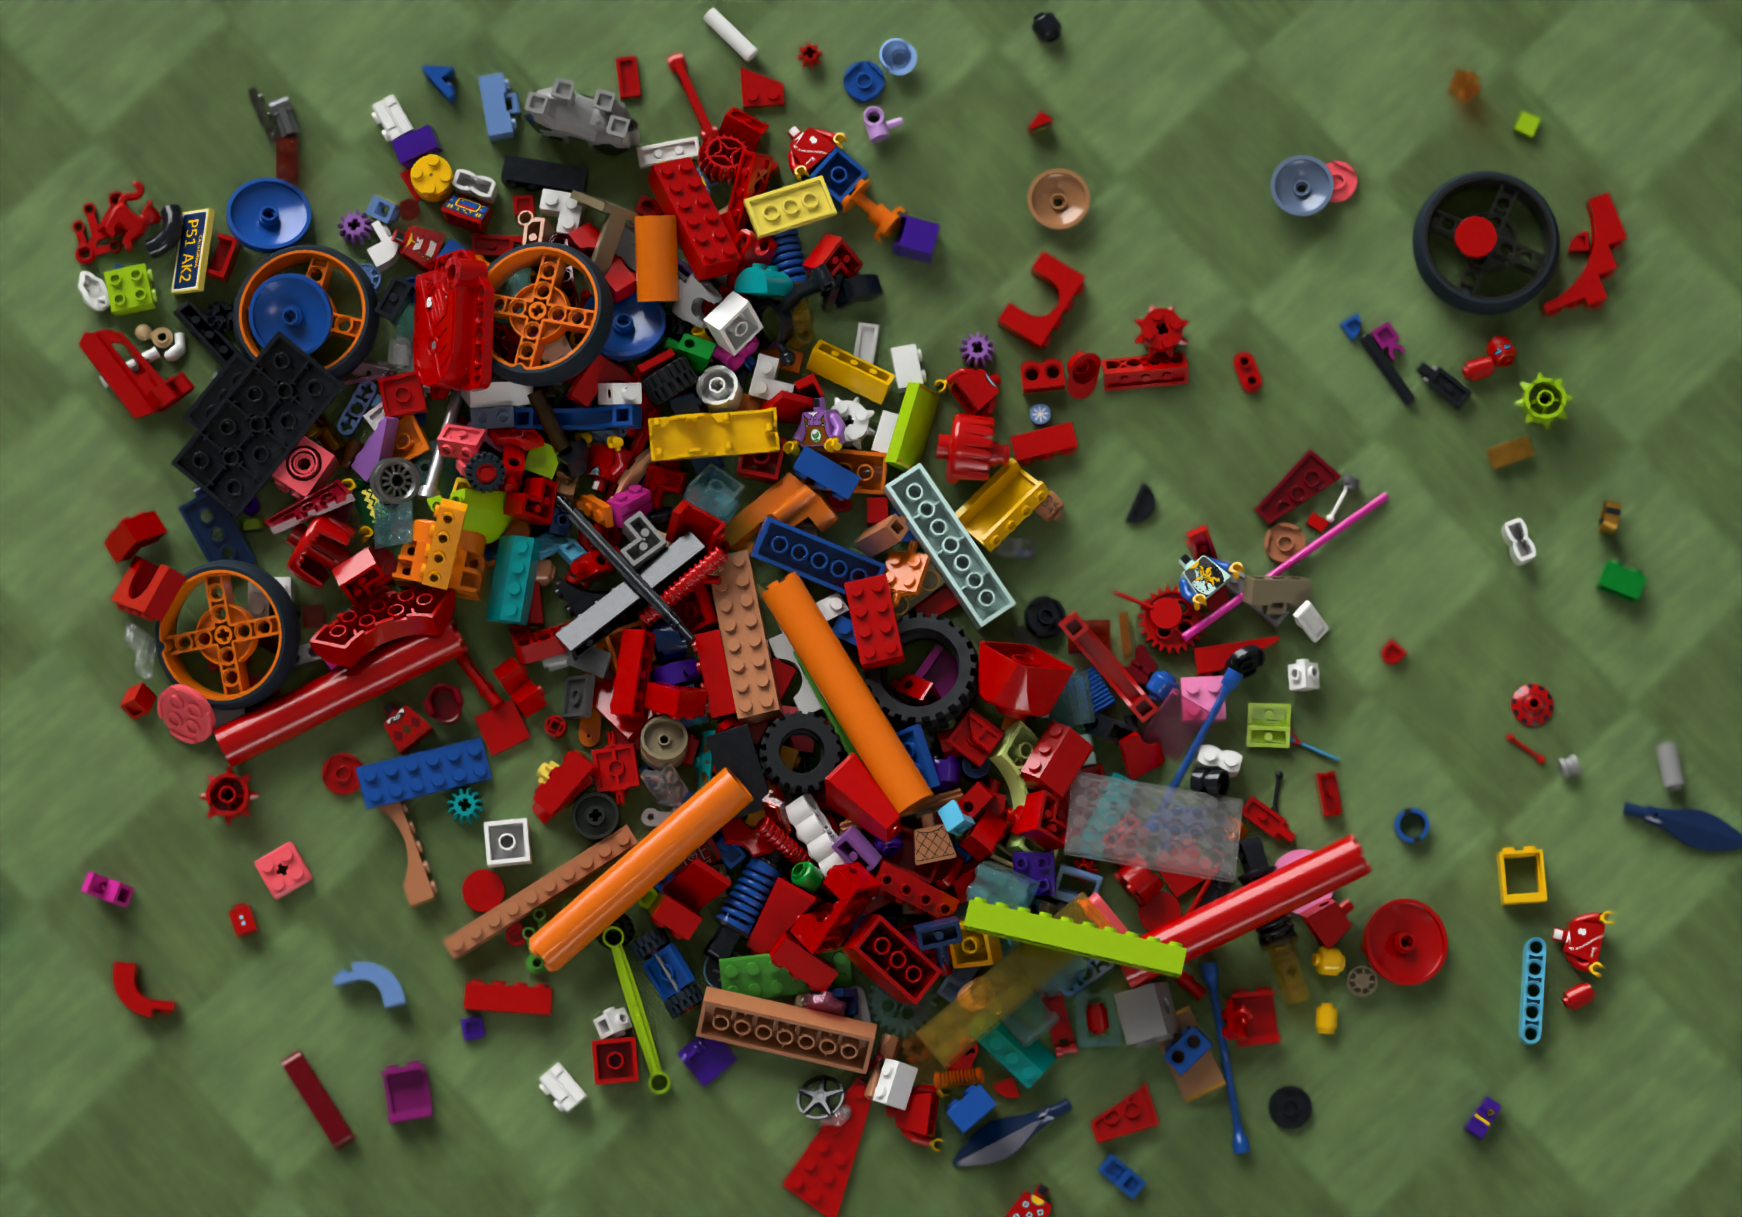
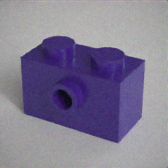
[391,124,444,168]

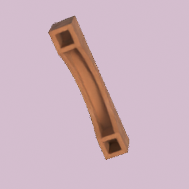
[377,801,438,908]

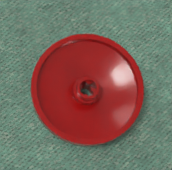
[1363,899,1448,986]

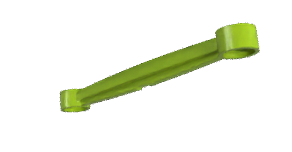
[602,926,671,1094]

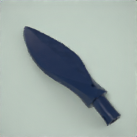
[1622,802,1742,851]
[953,1098,1073,1167]

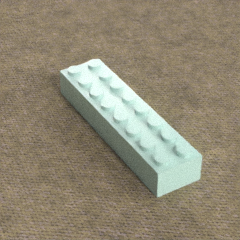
[882,463,1016,630]

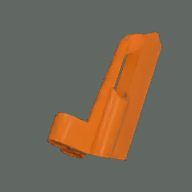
[721,472,839,553]

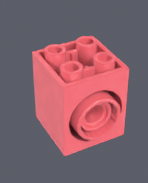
[272,436,340,501]

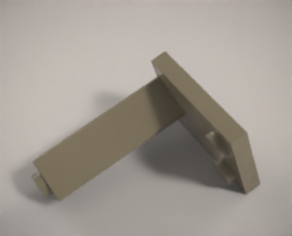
[570,190,639,288]

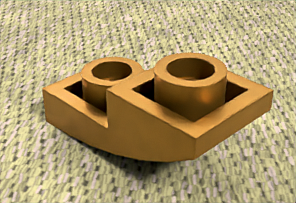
[1486,435,1535,470]

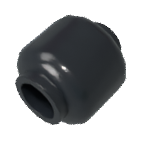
[1031,12,1062,44]

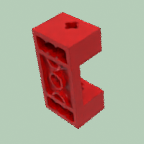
[790,862,881,955]

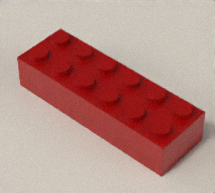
[647,157,741,281]

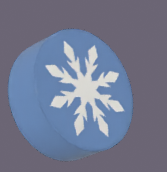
[1029,404,1051,426]

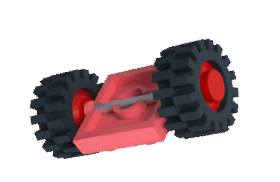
[455,442,506,493]

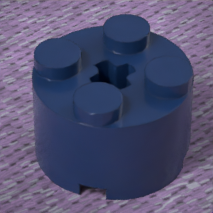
[647,619,688,665]

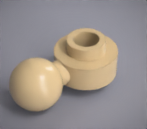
[135,324,174,349]

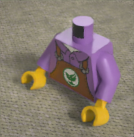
[783,397,846,455]

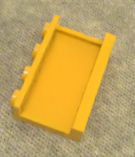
[955,457,1050,552]

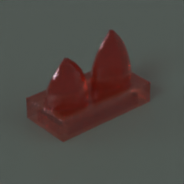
[276,137,299,180]

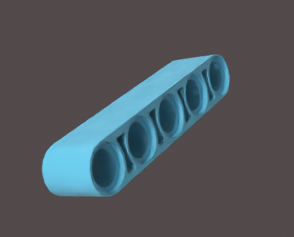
[1518,937,1546,1045]

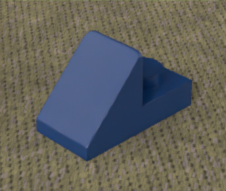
[421,65,457,104]

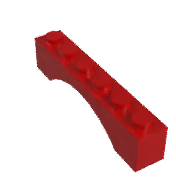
[1058,610,1159,723]

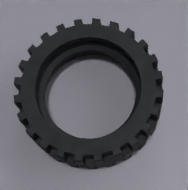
[863,612,979,733]

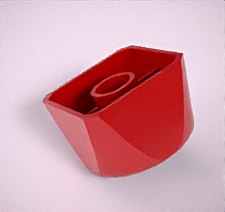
[977,641,1075,719]

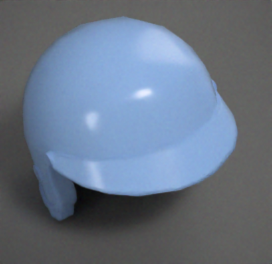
[879,38,917,76]

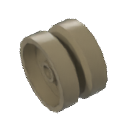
[640,716,688,771]

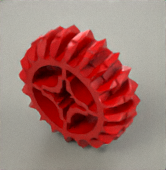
[697,133,752,185]

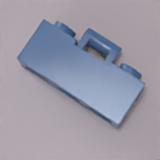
[478,72,521,142]

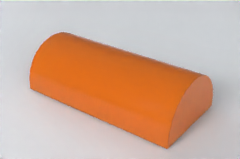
[634,215,679,302]
[800,446,888,495]

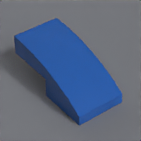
[1097,1153,1146,1200]

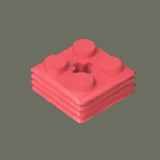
[254,841,313,900]

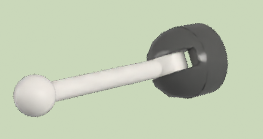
[1326,474,1360,523]

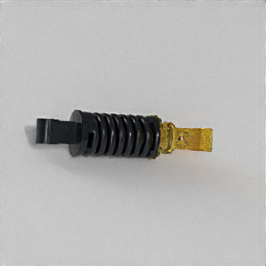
[1236,836,1309,1006]

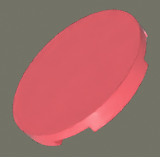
[157,684,216,744]

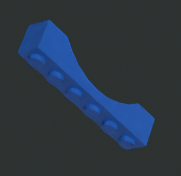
[513,404,642,432]

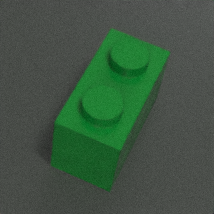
[1595,560,1647,604]

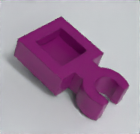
[1370,321,1405,361]

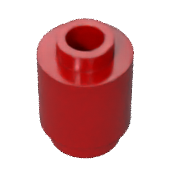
[1462,356,1495,382]
[1561,982,1596,1012]
[1085,1003,1110,1035]

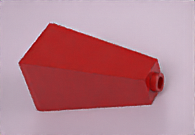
[825,752,901,843]
[746,877,824,955]

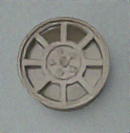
[1345,966,1378,998]

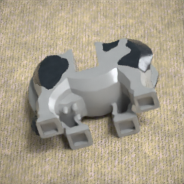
[524,77,640,157]

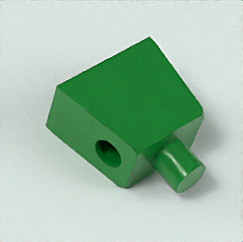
[664,333,716,378]

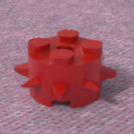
[1134,305,1189,359]
[199,766,259,825]

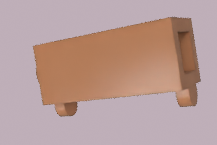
[855,513,909,558]

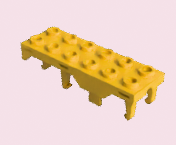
[648,407,780,462]

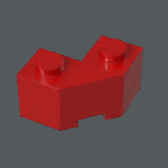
[492,656,548,719]

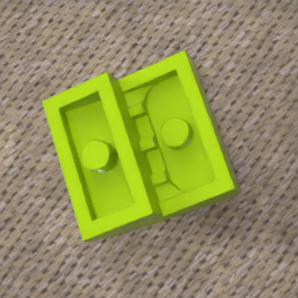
[1246,702,1291,748]

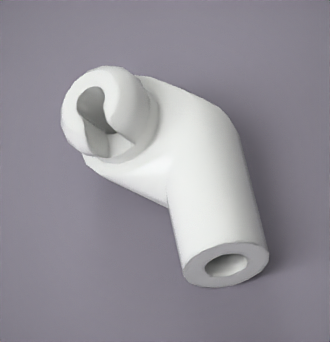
[164,332,186,361]

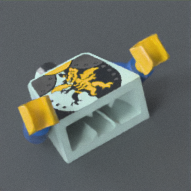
[1178,553,1244,610]

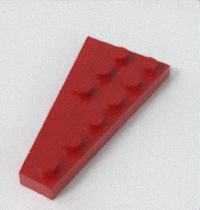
[782,1077,872,1217]

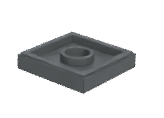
[562,674,596,720]

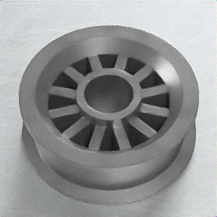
[370,457,420,505]

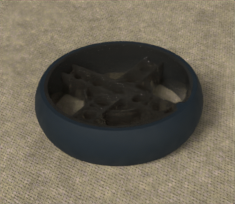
[1412,171,1560,315]

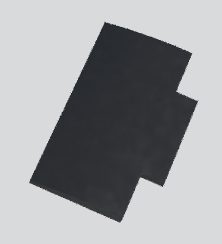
[171,331,345,518]

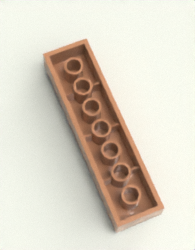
[709,549,783,725]
[696,986,877,1074]

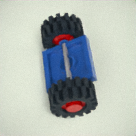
[629,927,704,1019]

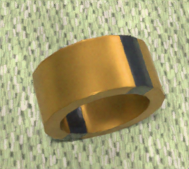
[1598,499,1622,536]

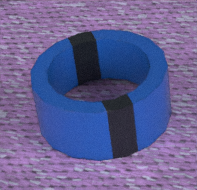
[1393,808,1430,844]

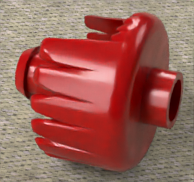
[936,413,1011,485]
[285,512,356,590]

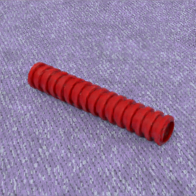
[638,546,728,627]
[755,817,834,895]

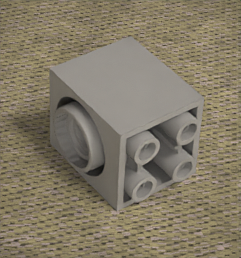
[1114,982,1181,1048]

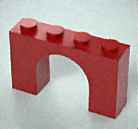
[997,251,1086,351]
[565,354,664,442]
[111,556,186,623]

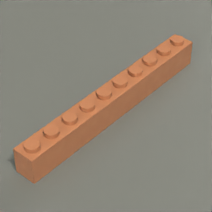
[442,824,638,961]

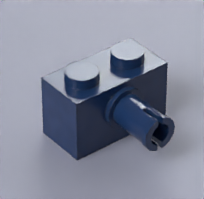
[913,916,963,967]

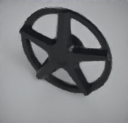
[797,1074,845,1120]

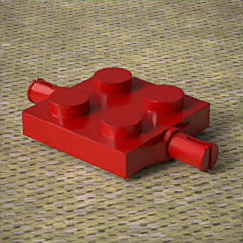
[592,731,641,805]

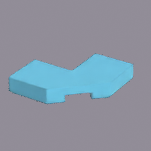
[536,533,588,565]

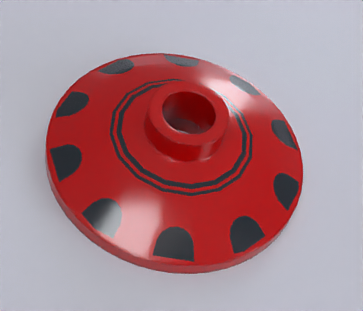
[1511,684,1554,726]

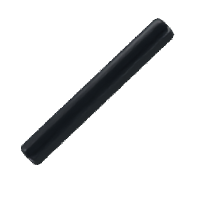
[1359,334,1416,406]

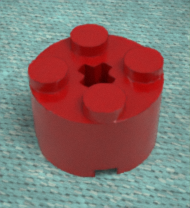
[1113,855,1164,907]

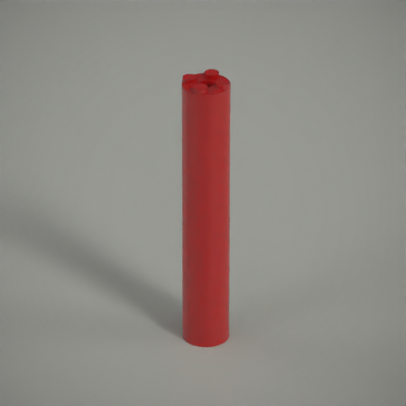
[213,617,469,768]
[1120,834,1372,989]

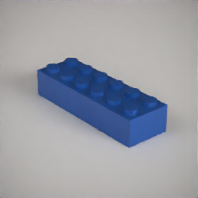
[749,516,886,595]

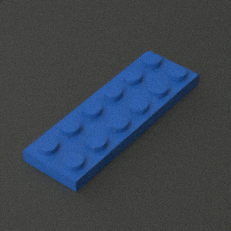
[355,737,492,810]

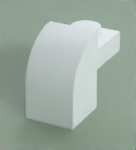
[367,220,401,272]

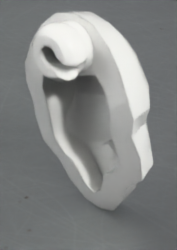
[77,271,110,312]

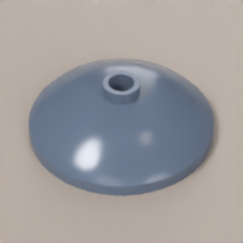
[1270,155,1334,217]

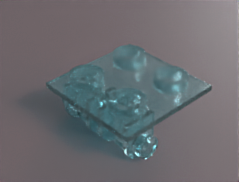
[373,501,413,549]

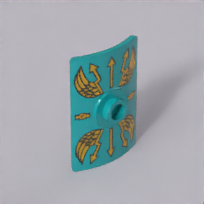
[693,730,716,792]

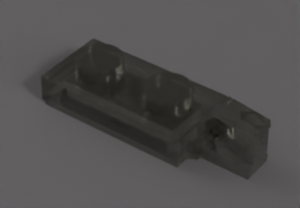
[248,87,282,145]

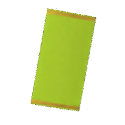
[885,382,940,472]

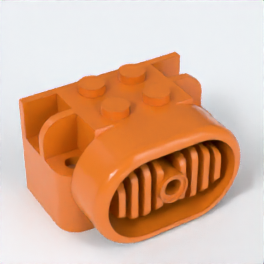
[392,519,488,602]

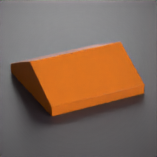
[392,415,431,466]

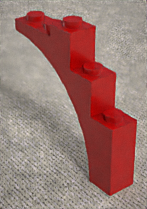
[1540,192,1628,317]

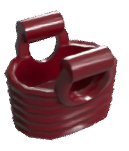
[422,682,465,725]

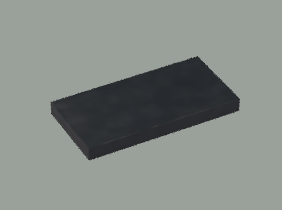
[706,724,774,820]

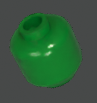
[791,861,823,894]

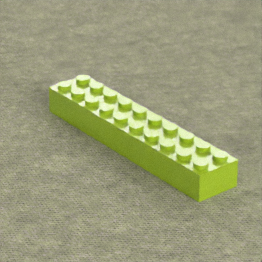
[963,897,1187,978]

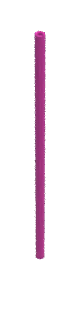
[1181,492,1389,641]

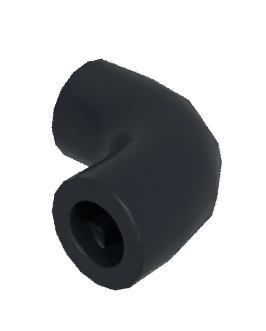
[145,204,184,259]

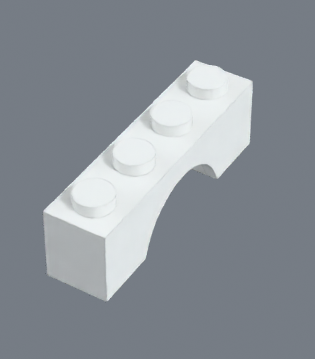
[768,633,823,715]

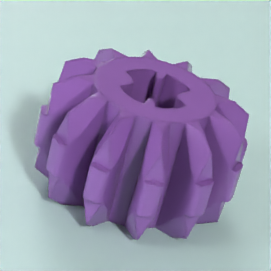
[337,209,374,246]
[959,331,995,368]

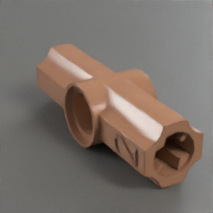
[864,1034,902,1101]

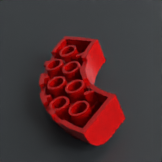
[309,586,455,668]

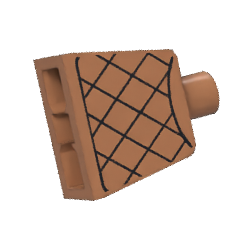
[913,812,957,865]

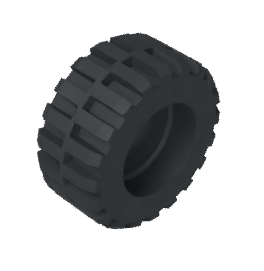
[759,711,843,797]

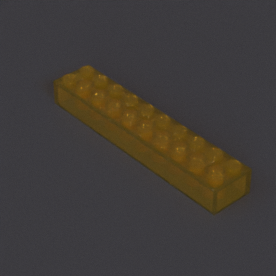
[915,892,1112,1070]

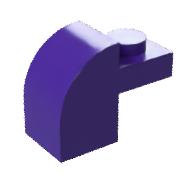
[649,658,701,686]

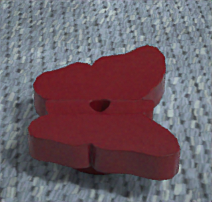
[1124,644,1158,684]

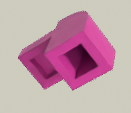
[81,871,135,908]

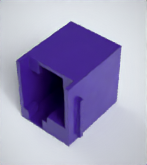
[893,214,940,264]

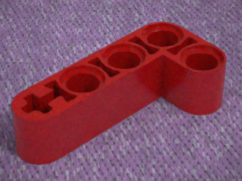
[509,621,572,664]

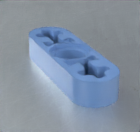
[337,380,378,437]
[1059,958,1114,996]

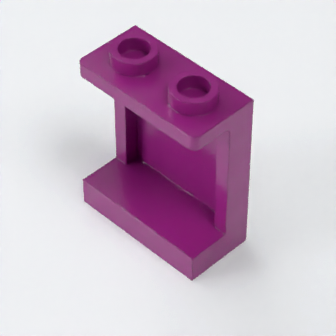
[914,644,958,699]
[381,1060,435,1124]

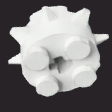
[830,397,876,450]

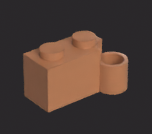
[517,210,553,267]

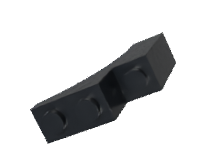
[554,578,610,618]

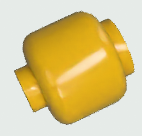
[1311,946,1345,976]

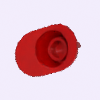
[1067,351,1101,399]

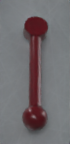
[858,1053,884,1080]

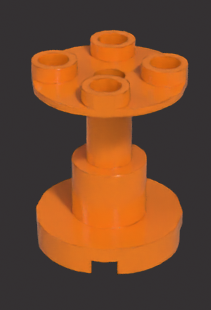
[840,178,907,244]

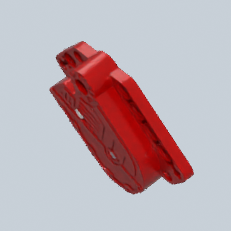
[413,249,494,401]

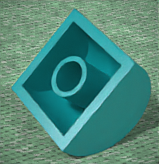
[734,263,793,297]

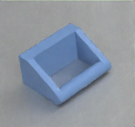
[1051,864,1103,906]

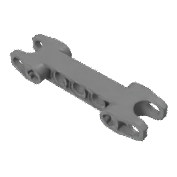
[615,223,723,328]

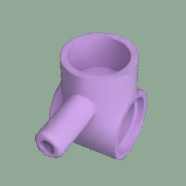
[863,106,904,143]

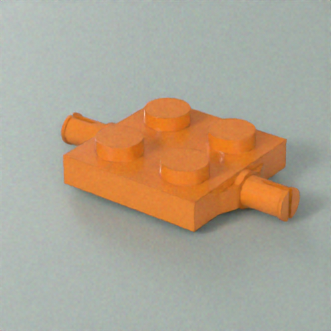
[883,540,931,608]

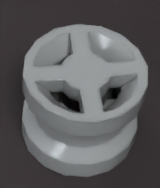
[1557,754,1581,779]

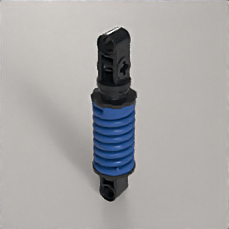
[704,815,798,963]

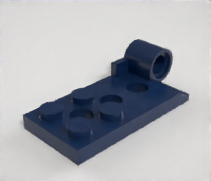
[178,486,257,564]

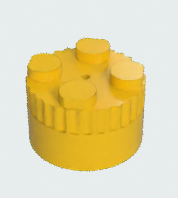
[410,154,454,202]

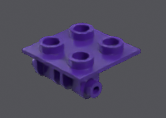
[1013,850,1056,896]
[677,1036,738,1087]

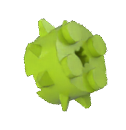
[1515,372,1573,429]

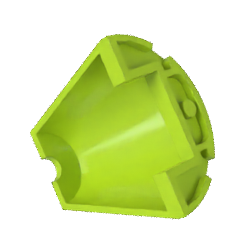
[427,488,515,545]

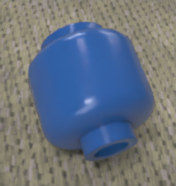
[1146,670,1178,703]

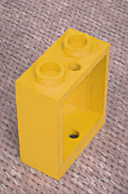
[1496,846,1548,905]

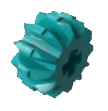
[447,788,484,824]

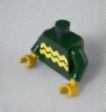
[342,478,400,542]

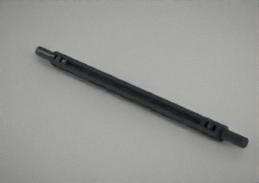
[555,492,696,644]

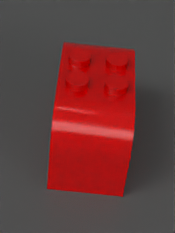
[841,914,943,1005]

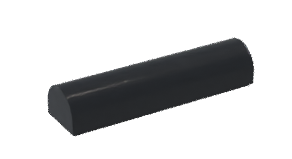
[173,300,240,367]

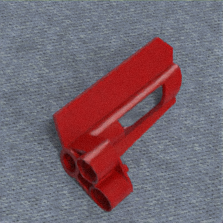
[78,329,195,420]

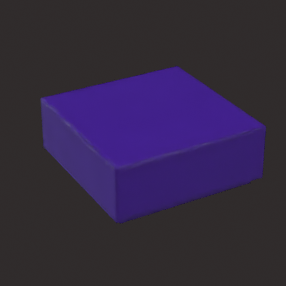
[460,1015,486,1041]

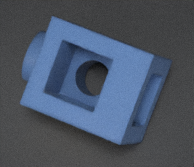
[365,194,401,224]

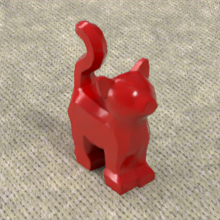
[97,180,162,254]

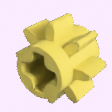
[536,760,560,784]

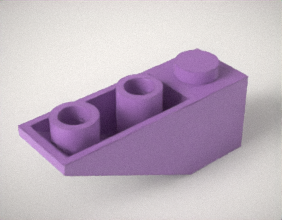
[351,416,399,482]

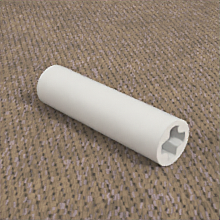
[703,8,758,62]

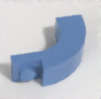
[332,962,408,1009]

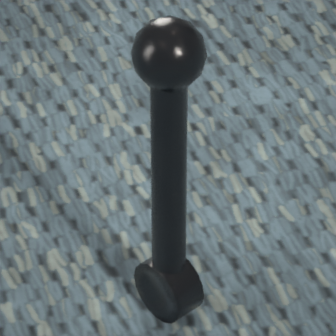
[1271,771,1283,814]

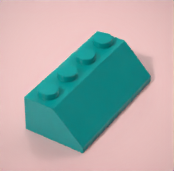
[485,535,542,626]
[964,1001,1057,1090]

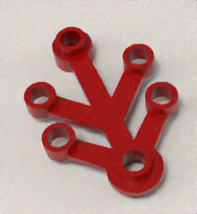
[72,191,126,265]

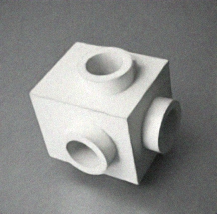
[1288,659,1320,692]
[593,1006,633,1040]

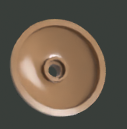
[1027,168,1090,230]

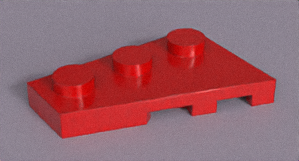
[1090,1083,1159,1144]

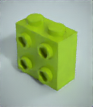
[104,263,159,317]

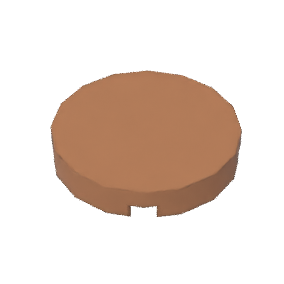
[1264,523,1306,565]

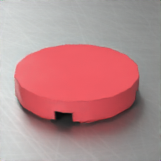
[1325,161,1358,203]

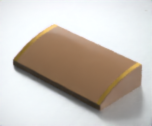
[1157,1005,1226,1104]

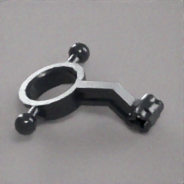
[745,264,836,366]

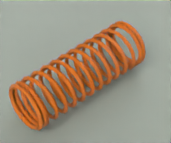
[934,1067,984,1089]

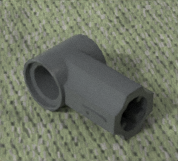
[268,95,300,139]

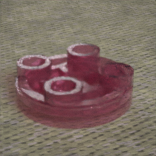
[802,991,847,1017]

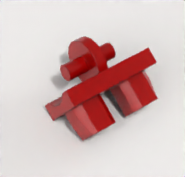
[1221,998,1253,1041]

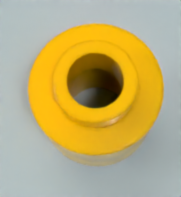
[1315,1003,1338,1034]

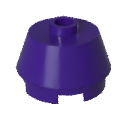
[931,756,962,793]

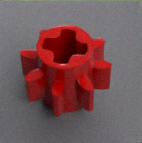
[797,42,823,70]
[1074,855,1099,884]

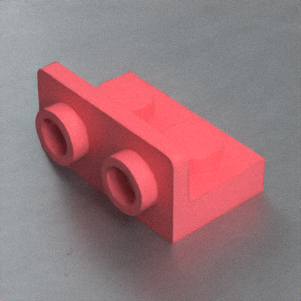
[437,423,487,460]

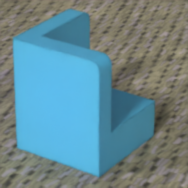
[937,800,975,836]

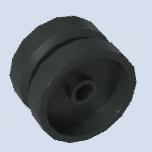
[572,792,621,843]

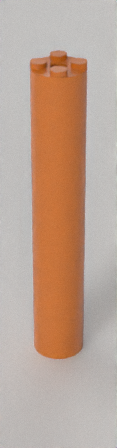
[762,572,934,816]
[528,767,754,973]

